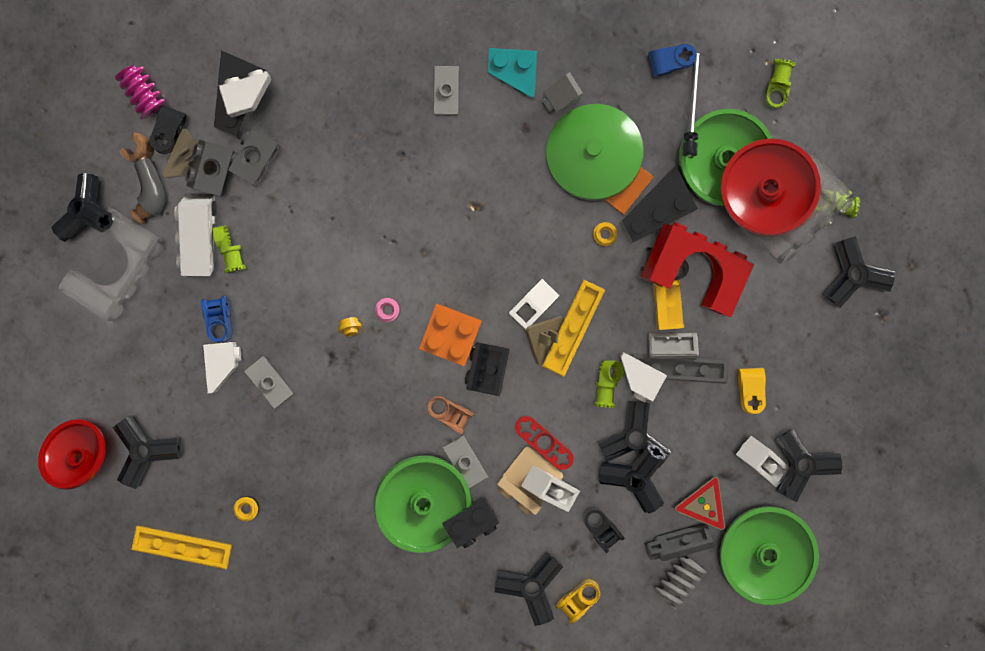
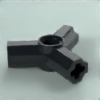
[51,173,114,242]
[824,236,895,308]
[598,401,671,468]
[113,415,181,489]
[775,429,842,502]
[599,444,666,514]
[494,553,563,626]

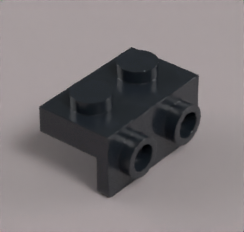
[465,342,510,396]
[442,497,499,549]

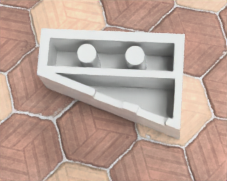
[174,193,215,276]

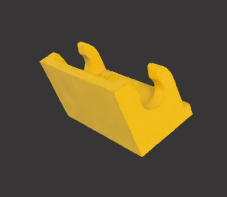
[653,280,684,330]

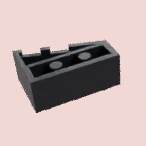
[214,50,269,140]
[620,166,698,244]

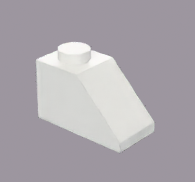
[203,342,241,393]
[620,352,667,403]
[736,436,790,488]
[521,465,580,512]

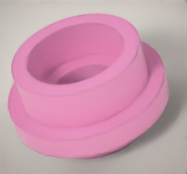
[375,298,399,322]

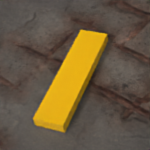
[542,280,605,377]
[131,526,232,569]

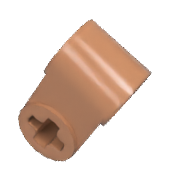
[428,395,474,435]

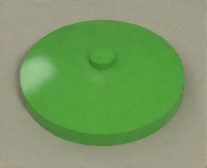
[546,104,644,201]
[679,109,773,207]
[374,456,471,553]
[720,506,819,605]

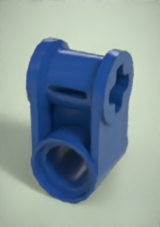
[648,44,697,77]
[201,295,232,343]

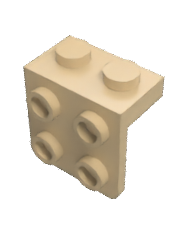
[497,446,563,515]

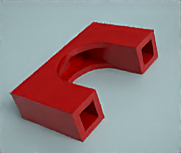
[641,222,754,317]

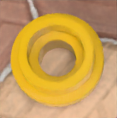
[593,222,618,246]
[337,317,362,337]
[234,497,258,521]

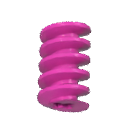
[115,65,165,120]

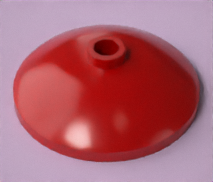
[38,419,106,490]

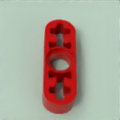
[515,416,574,470]

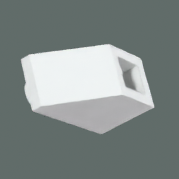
[219,70,271,118]
[509,279,559,330]

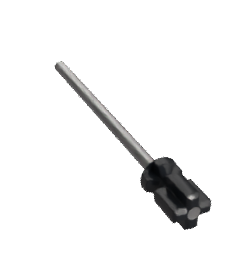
[683,53,700,159]

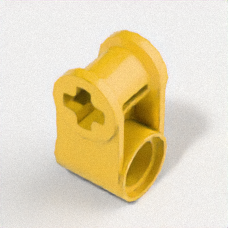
[738,368,766,414]
[555,579,600,625]

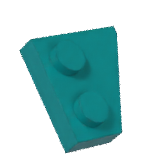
[488,48,537,99]

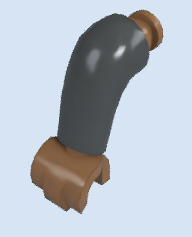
[119,132,165,224]

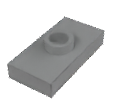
[434,66,459,115]
[648,333,699,359]
[244,356,294,409]
[443,435,488,488]

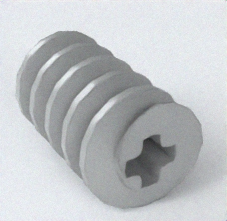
[654,557,707,610]

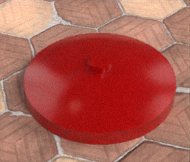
[721,139,821,236]

